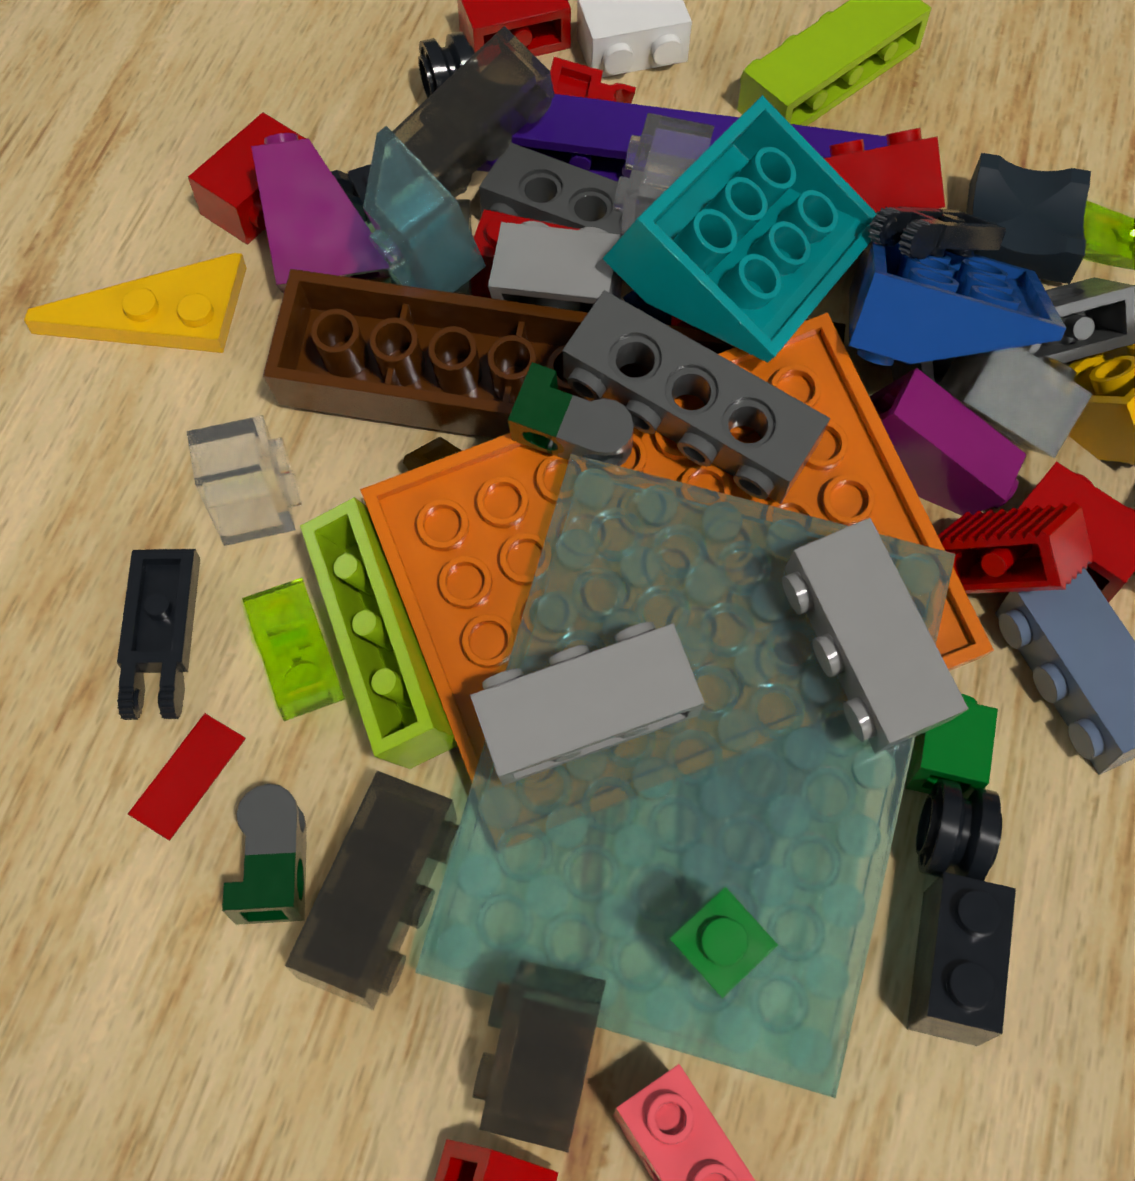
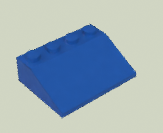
[849,241,1066,366]

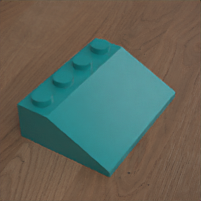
[602,95,877,363]

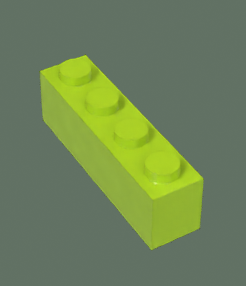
[737,0,932,126]
[300,497,458,769]

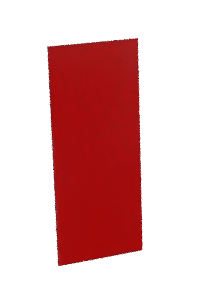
[128,713,246,841]

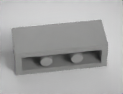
[782,518,969,754]
[470,622,704,786]

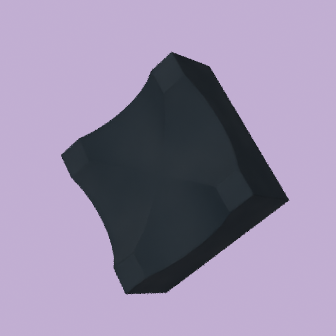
[966,153,1091,284]

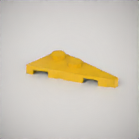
[24,253,247,353]

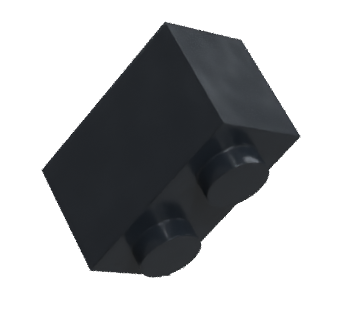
[907,872,1016,1046]

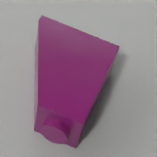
[251,133,391,293]
[869,367,1027,516]

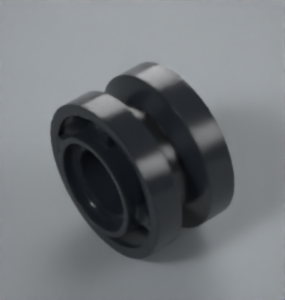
[418,31,482,116]
[916,779,1002,881]

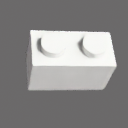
[577,0,692,77]

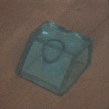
[363,126,486,293]

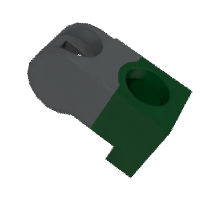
[508,362,634,470]
[222,784,307,925]

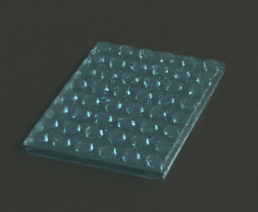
[415,454,956,1098]

